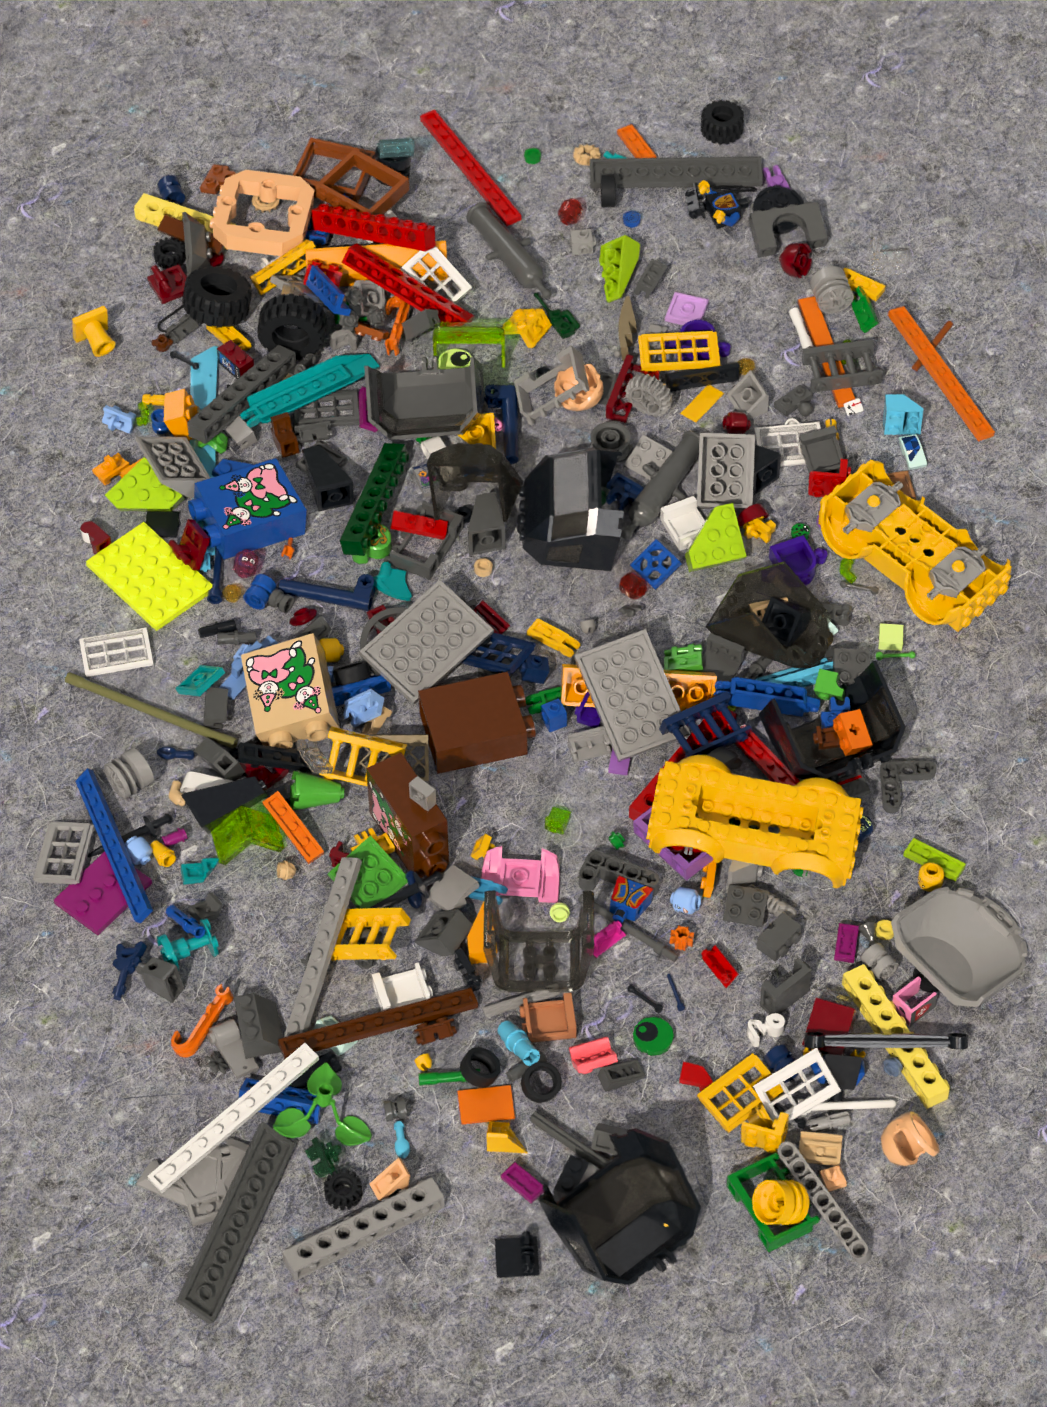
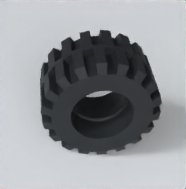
[701,100,744,145]

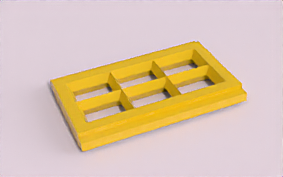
[697,1053,784,1133]

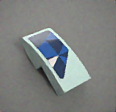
[898,434,927,470]

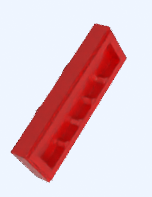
[390,510,448,540]

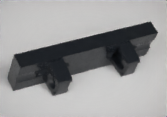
[238,742,316,773]

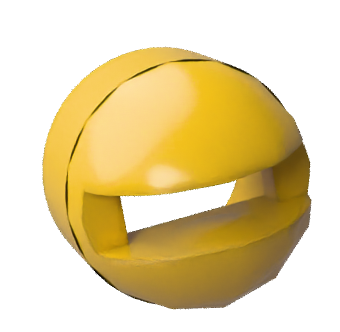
[414,1053,432,1071]

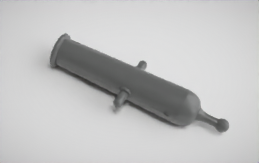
[466,202,552,299]
[621,431,700,540]

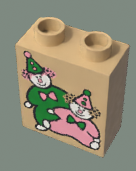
[241,633,340,749]

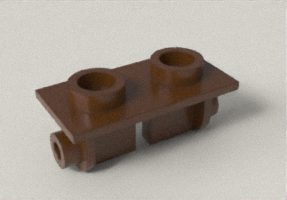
[413,1017,457,1046]

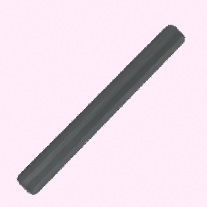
[530,1111,610,1169]

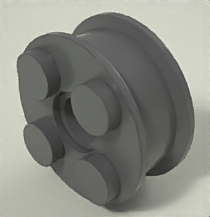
[590,422,631,462]

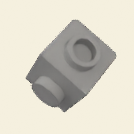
[329,329,358,351]

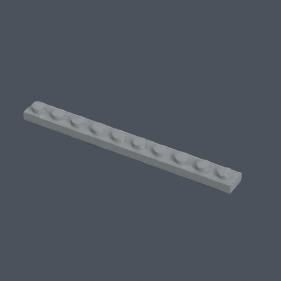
[284,857,362,1038]

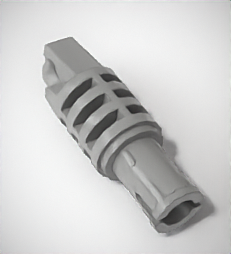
[748,884,797,919]

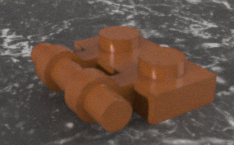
[354,322,391,342]

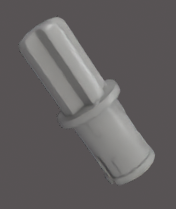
[808,1111,850,1132]

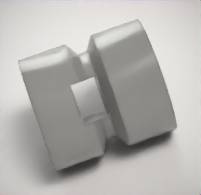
[861,943,899,981]

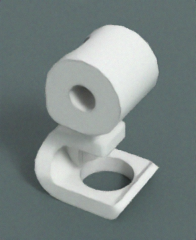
[747,1013,785,1047]

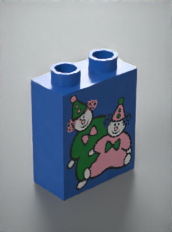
[188,458,307,560]

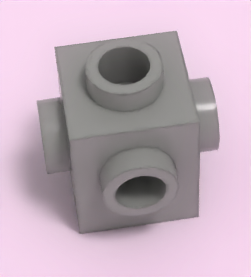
[570,229,596,255]

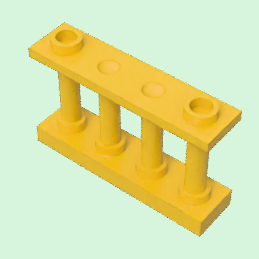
[319,726,407,787]
[331,908,411,961]

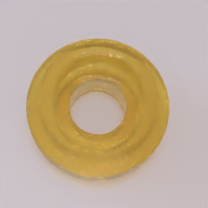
[737,358,755,375]
[223,585,242,603]

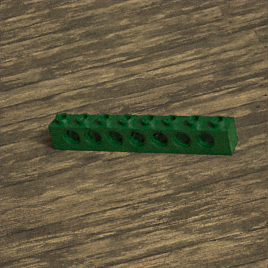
[340,443,409,556]

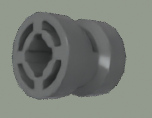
[268,589,294,613]
[383,1098,407,1121]

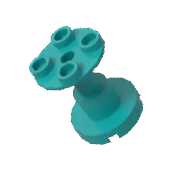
[157,918,219,971]

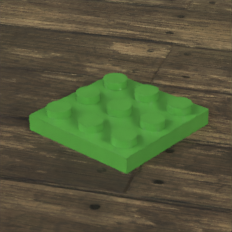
[327,835,408,909]

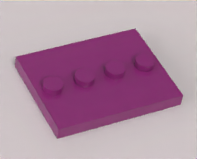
[54,851,152,935]

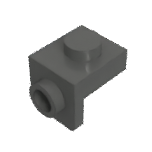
[187,892,223,924]

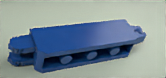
[714,677,820,717]

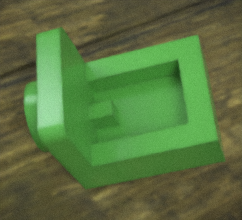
[198,432,228,454]

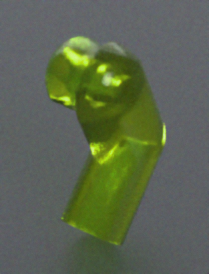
[136,402,149,427]

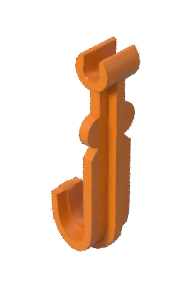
[385,296,411,356]
[171,984,234,1058]

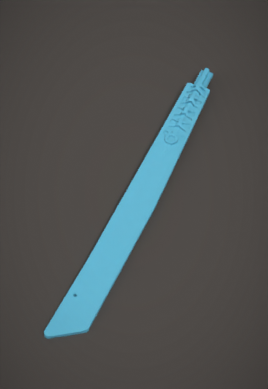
[190,346,218,572]

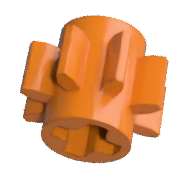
[669,925,694,951]

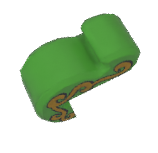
[352,524,392,564]

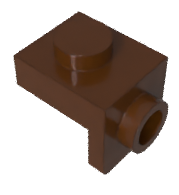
[813,726,840,750]

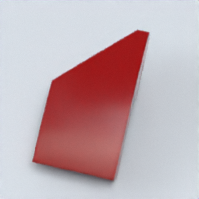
[679,1062,713,1091]

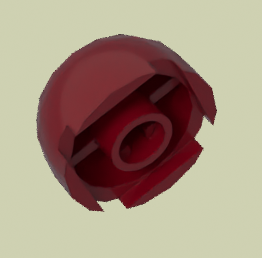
[779,243,812,278]

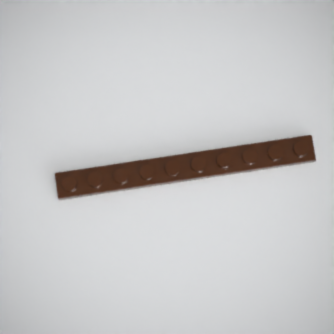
[278,988,478,1060]

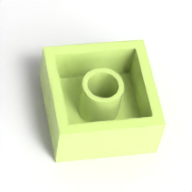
[878,623,904,651]

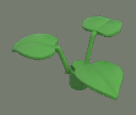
[273,1063,371,1146]

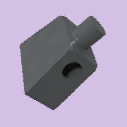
[136,957,185,1003]

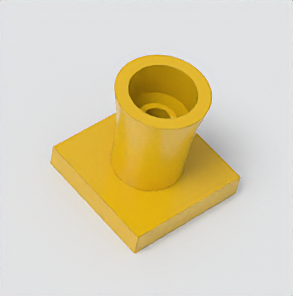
[72,306,116,357]

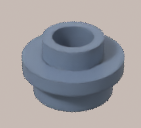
[883,1057,903,1077]

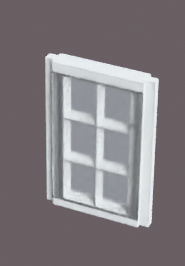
[754,422,821,467]
[79,628,153,677]

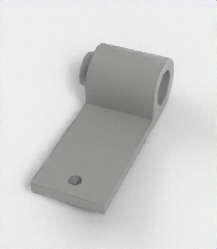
[207,1019,259,1079]

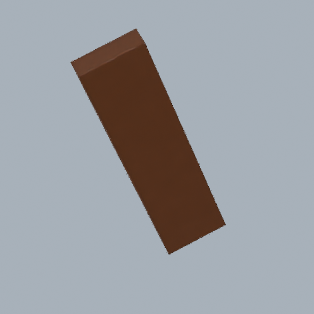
[157,215,224,256]

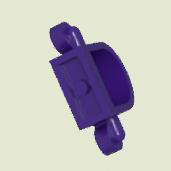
[664,320,731,362]
[761,535,827,586]

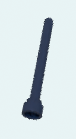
[207,547,223,604]

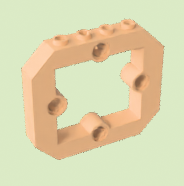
[210,170,314,256]

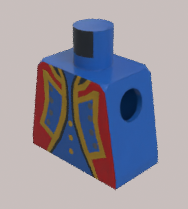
[610,876,653,923]

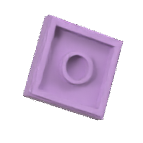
[665,292,709,325]

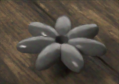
[618,604,642,617]
[205,1054,229,1074]

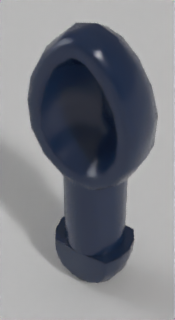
[157,747,195,760]
[405,870,422,909]

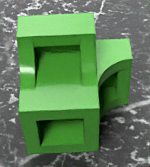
[814,669,845,701]

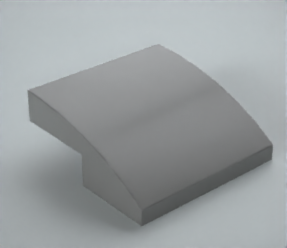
[428,865,480,911]

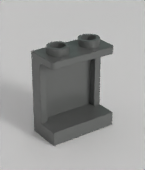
[798,426,843,473]
[760,958,811,1015]

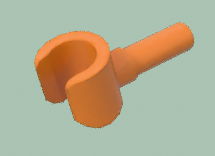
[281,537,295,559]

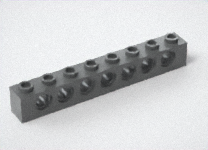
[187,345,297,444]

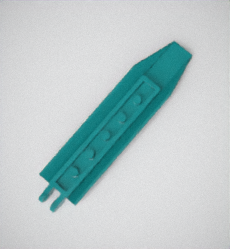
[240,354,380,428]

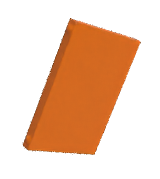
[457,1085,515,1125]

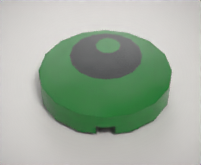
[633,1017,674,1056]

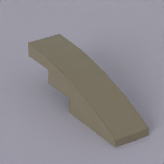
[618,296,637,361]

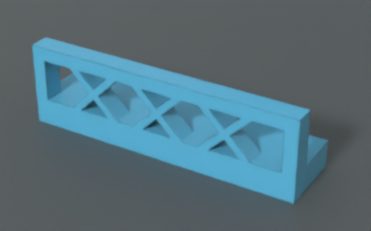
[756,658,833,688]

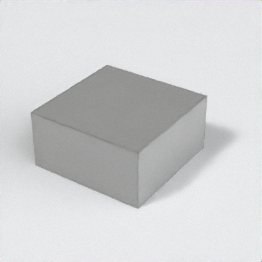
[409,776,436,811]

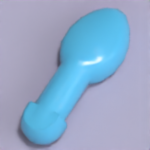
[394,1121,410,1159]

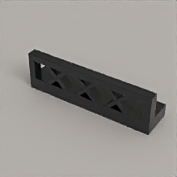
[665,363,740,392]

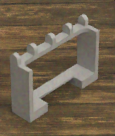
[514,346,589,426]

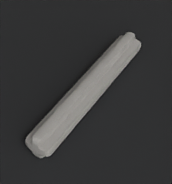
[483,984,560,1017]

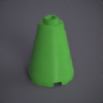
[290,771,344,810]

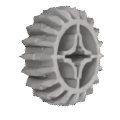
[625,373,673,417]

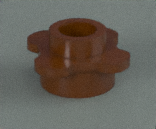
[151,334,173,352]

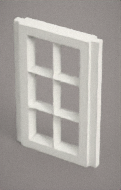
[400,247,472,304]
[753,1048,841,1123]

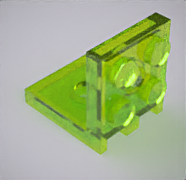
[211,806,285,865]

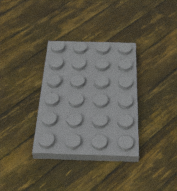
[359,580,494,705]
[574,629,690,762]

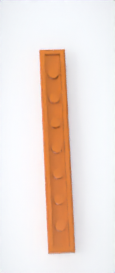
[798,296,855,408]

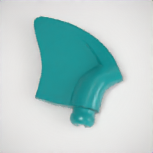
[373,562,412,601]

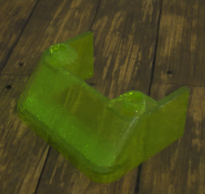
[433,322,506,368]

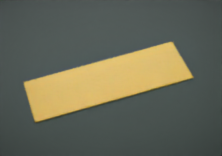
[680,385,724,423]

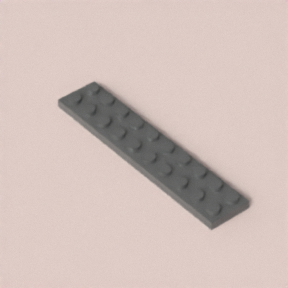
[590,157,763,189]
[176,1122,295,1324]

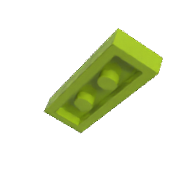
[903,838,966,882]

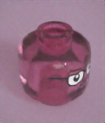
[233,549,259,578]

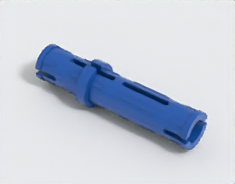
[166,905,205,939]

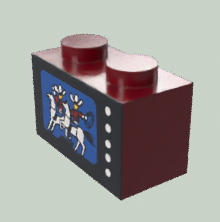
[217,339,254,379]

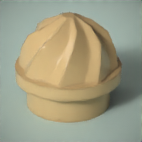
[277,860,296,880]

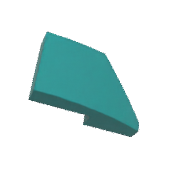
[180,858,219,885]

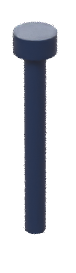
[667,974,686,1011]

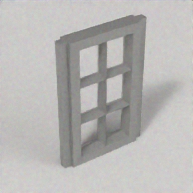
[33,822,95,885]

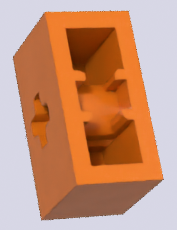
[833,709,873,756]

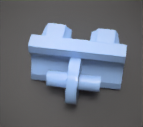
[102,405,136,434]

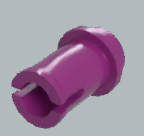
[161,828,188,847]

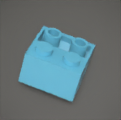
[883,394,923,435]

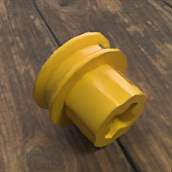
[747,1104,773,1129]

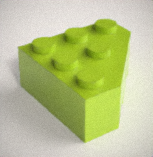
[105,457,185,512]
[685,503,747,572]

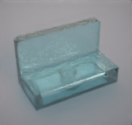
[377,138,415,158]

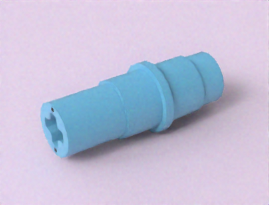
[497,1021,540,1066]

